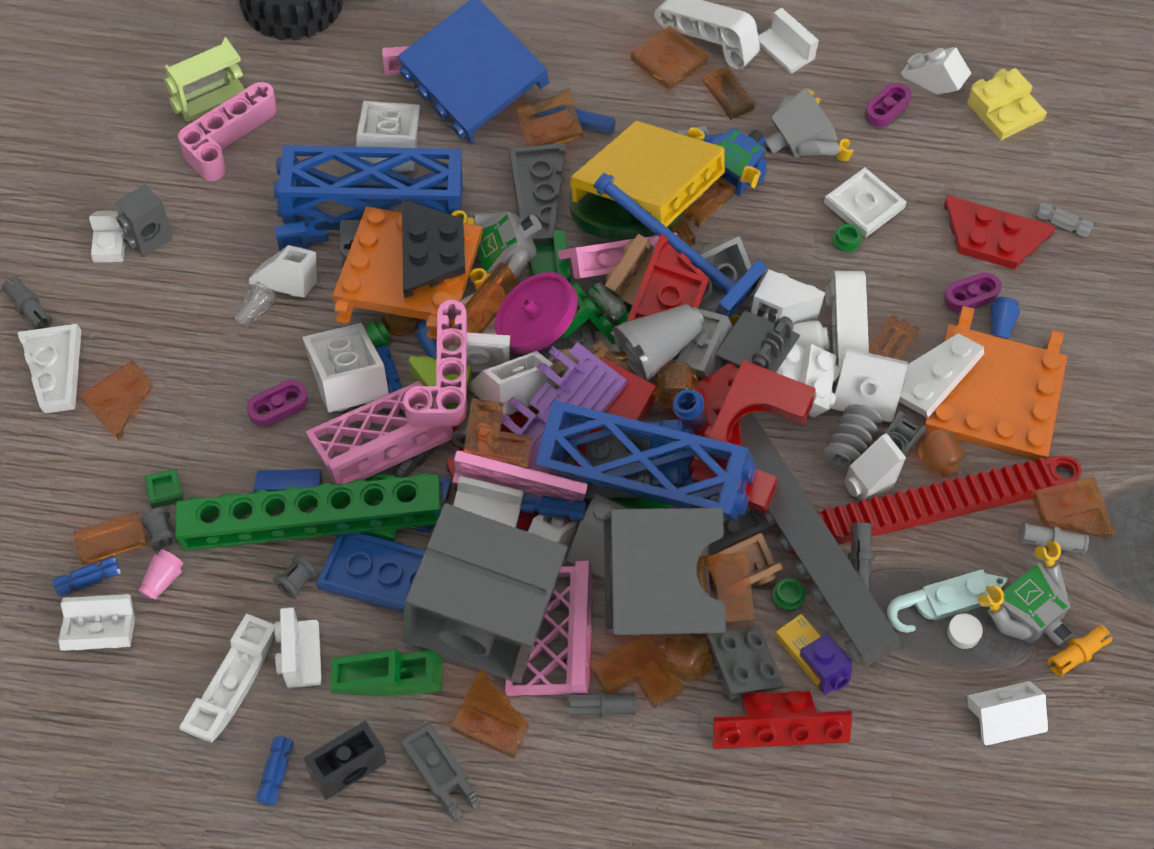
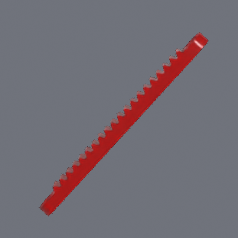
[781,455,1082,554]

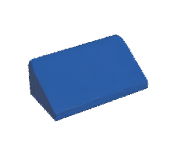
[254,469,322,491]

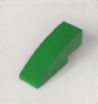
[330,649,442,695]

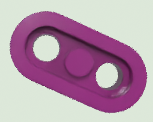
[865,83,911,127]
[943,272,1002,313]
[247,380,308,427]

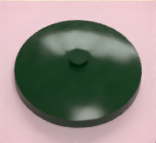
[569,189,686,240]

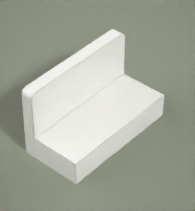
[758,8,819,73]
[453,476,524,528]
[967,681,1048,745]

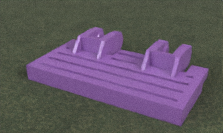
[497,342,628,474]

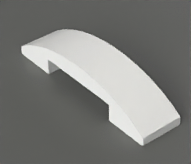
[179,613,275,743]

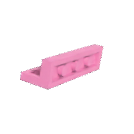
[558,233,677,279]

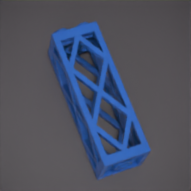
[274,145,463,230]
[535,400,757,522]

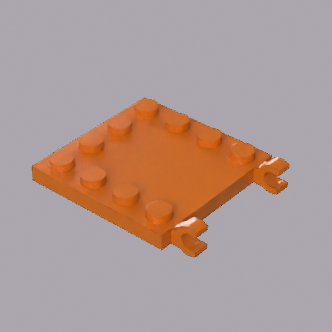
[332,206,483,340]
[924,306,1068,461]

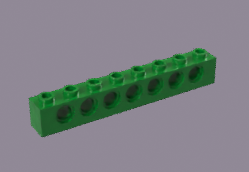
[175,473,443,551]

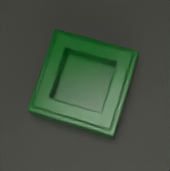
[144,469,184,509]

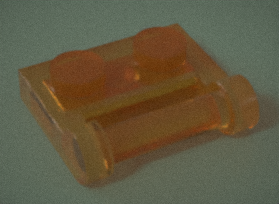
[515,88,584,146]
[696,552,754,623]

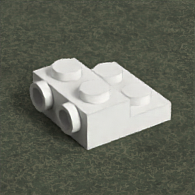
[776,344,840,417]

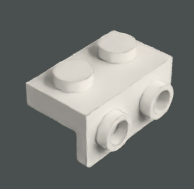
[58,594,135,651]
[274,607,322,688]

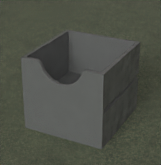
[401,503,568,684]
[604,508,726,635]

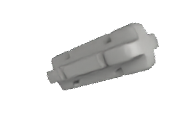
[1036,202,1094,238]

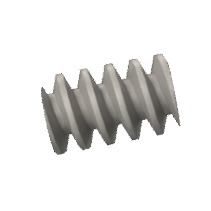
[822,404,883,473]

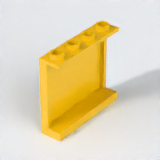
[570,120,725,227]

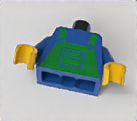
[686,127,767,197]

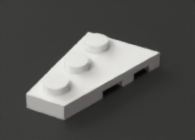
[17,324,82,413]
[898,333,985,418]

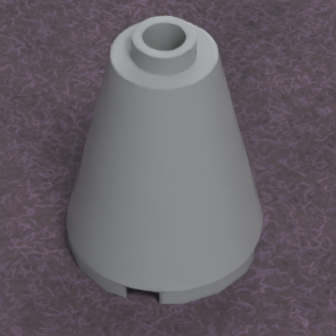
[613,304,704,381]

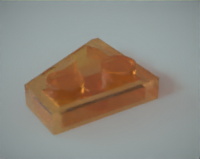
[80,360,153,440]
[1031,477,1116,538]
[451,669,529,758]

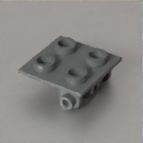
[715,310,800,372]
[586,435,651,500]
[705,627,785,703]

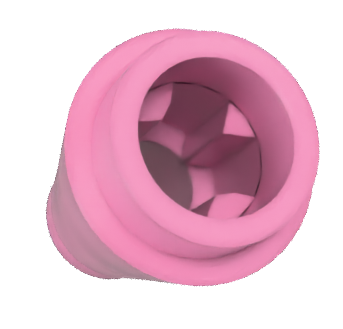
[138,549,184,601]

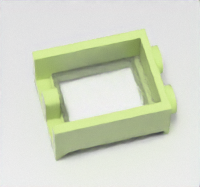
[164,37,245,122]

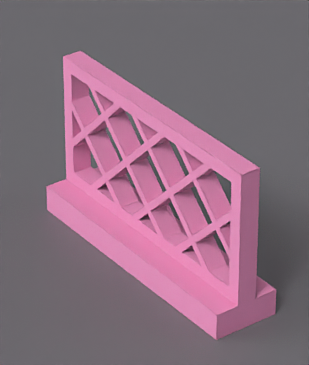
[305,380,453,485]
[452,451,588,503]
[505,561,593,696]

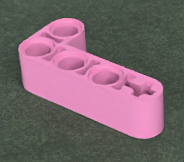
[178,82,277,181]
[403,300,467,427]

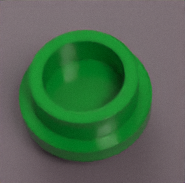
[832,224,862,252]
[365,319,392,347]
[772,578,805,611]

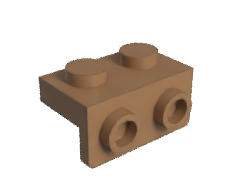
[605,234,655,306]
[709,533,783,599]

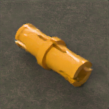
[1047,625,1112,677]

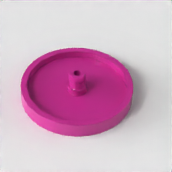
[495,272,578,354]

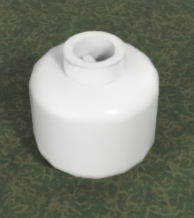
[792,321,830,351]

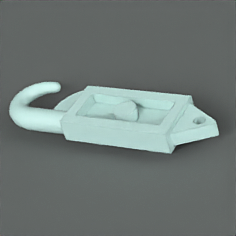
[886,569,1008,633]

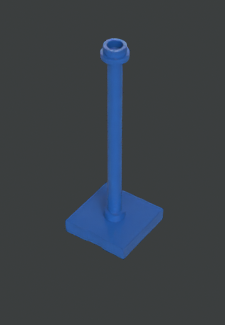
[593,173,768,319]

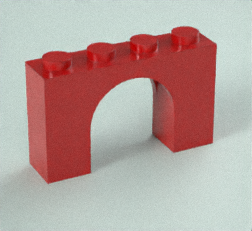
[689,360,816,514]

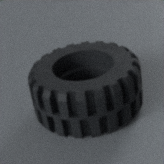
[239,0,343,41]

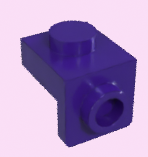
[800,633,853,695]

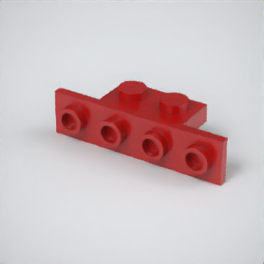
[712,691,852,749]

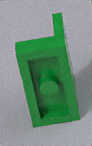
[530,230,570,283]

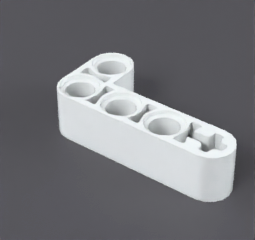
[654,0,760,70]
[825,271,869,386]

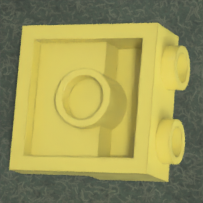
[967,68,1047,141]

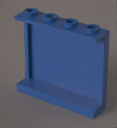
[397,0,549,144]

